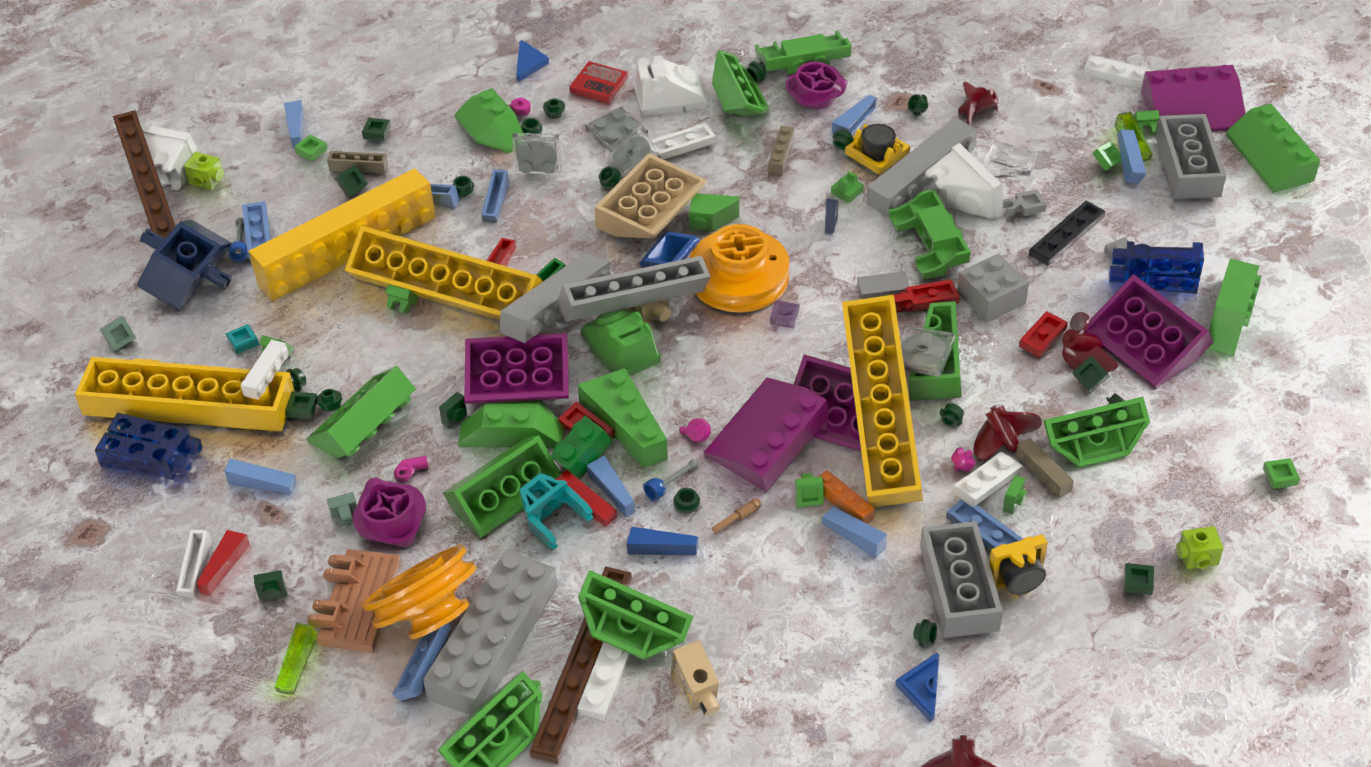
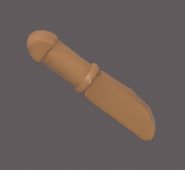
[712,498,761,534]

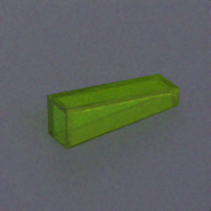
[1114,111,1153,162]
[274,623,318,695]

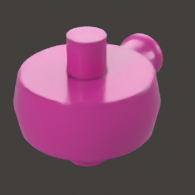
[508,97,531,117]
[679,418,711,443]
[951,447,976,472]

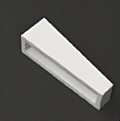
[176,530,212,597]

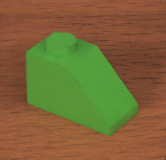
[689,193,740,231]

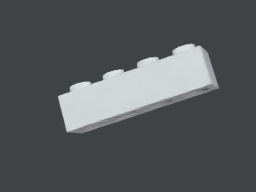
[241,340,289,399]

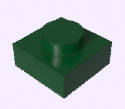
[362,117,391,141]
[334,165,368,198]
[1072,356,1110,393]
[285,391,317,419]
[439,392,467,428]
[1124,563,1154,595]
[253,570,287,600]

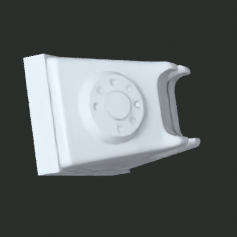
[634,55,707,117]
[140,123,198,191]
[925,143,1003,220]

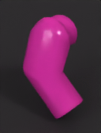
[394,456,429,482]

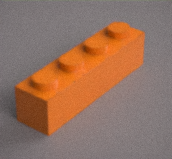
[818,470,875,524]

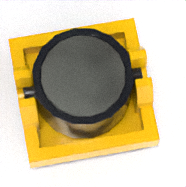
[845,124,910,175]
[989,534,1048,597]

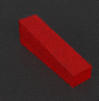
[486,238,516,266]
[555,470,617,527]
[197,530,250,595]

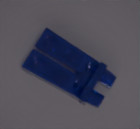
[1109,241,1204,294]
[95,412,203,480]

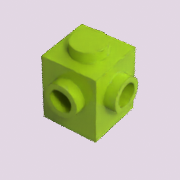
[184,152,224,190]
[1176,526,1224,569]

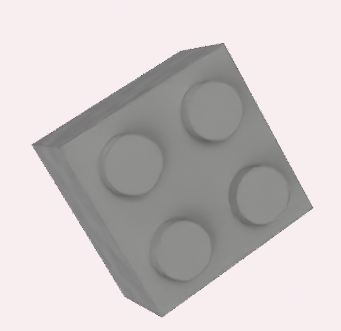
[957,253,1029,322]

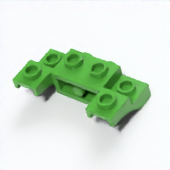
[755,31,852,74]
[888,189,971,280]

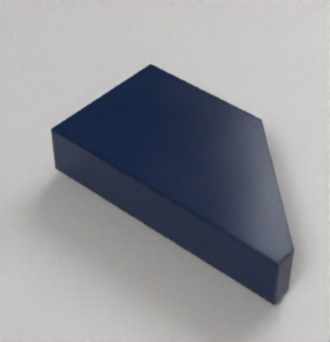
[825,198,839,234]

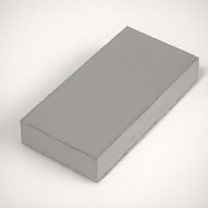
[857,271,910,299]

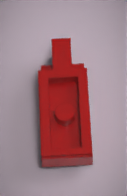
[894,280,960,312]

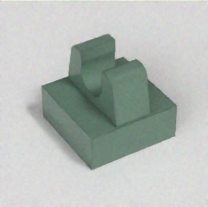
[99,316,136,351]
[327,492,357,526]

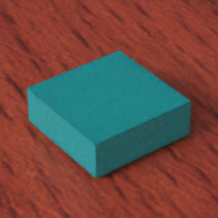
[225,324,259,355]

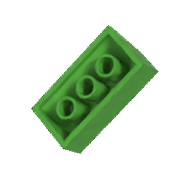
[1226,103,1321,193]
[306,366,416,458]
[443,435,561,538]

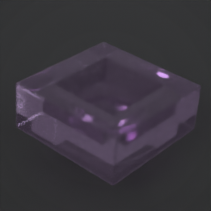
[770,300,800,328]

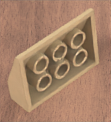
[595,153,707,239]

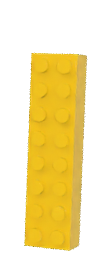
[249,168,436,301]
[344,226,543,321]
[842,295,923,507]
[75,357,295,432]

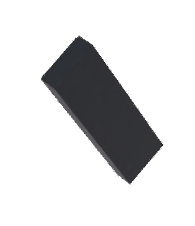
[1029,200,1106,266]

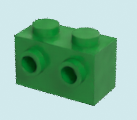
[550,416,613,480]

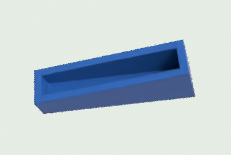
[627,526,699,555]

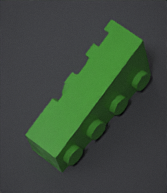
[1208,259,1262,356]
[908,301,962,401]
[577,368,668,468]

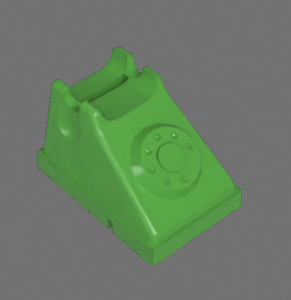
[580,309,661,376]

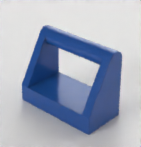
[639,231,700,268]

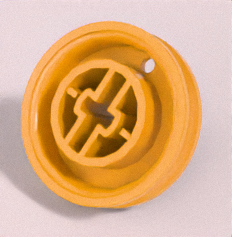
[690,224,789,312]
[361,544,477,639]

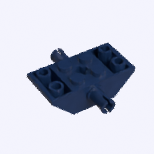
[137,219,232,310]

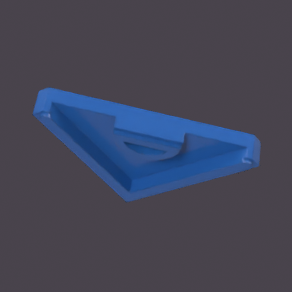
[516,40,549,81]
[895,653,940,722]

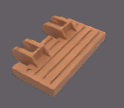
[307,549,402,652]

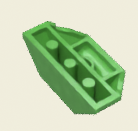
[712,50,770,116]
[454,88,526,153]
[1043,397,1150,467]
[458,400,565,448]
[578,570,694,660]
[437,671,542,767]

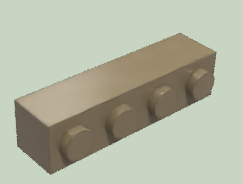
[768,126,795,175]
[327,151,388,174]
[1016,438,1074,498]

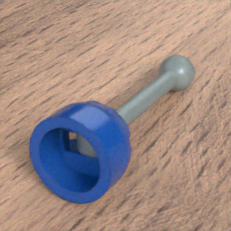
[228,218,248,262]
[643,459,699,502]

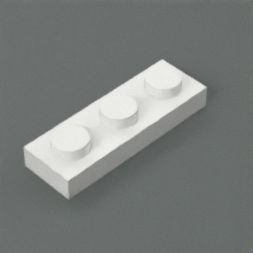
[1083,55,1155,89]
[648,123,716,160]
[952,452,1023,507]
[577,642,631,721]

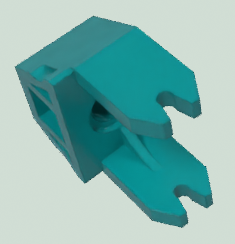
[519,473,594,551]

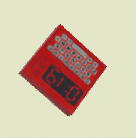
[569,61,628,104]

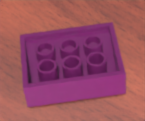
[1141,65,1246,132]
[1085,274,1214,388]
[464,333,570,404]
[794,354,861,451]
[704,377,830,493]

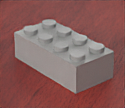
[1156,114,1226,199]
[920,521,1003,638]

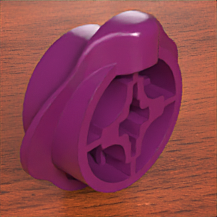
[785,62,848,109]
[353,478,426,547]

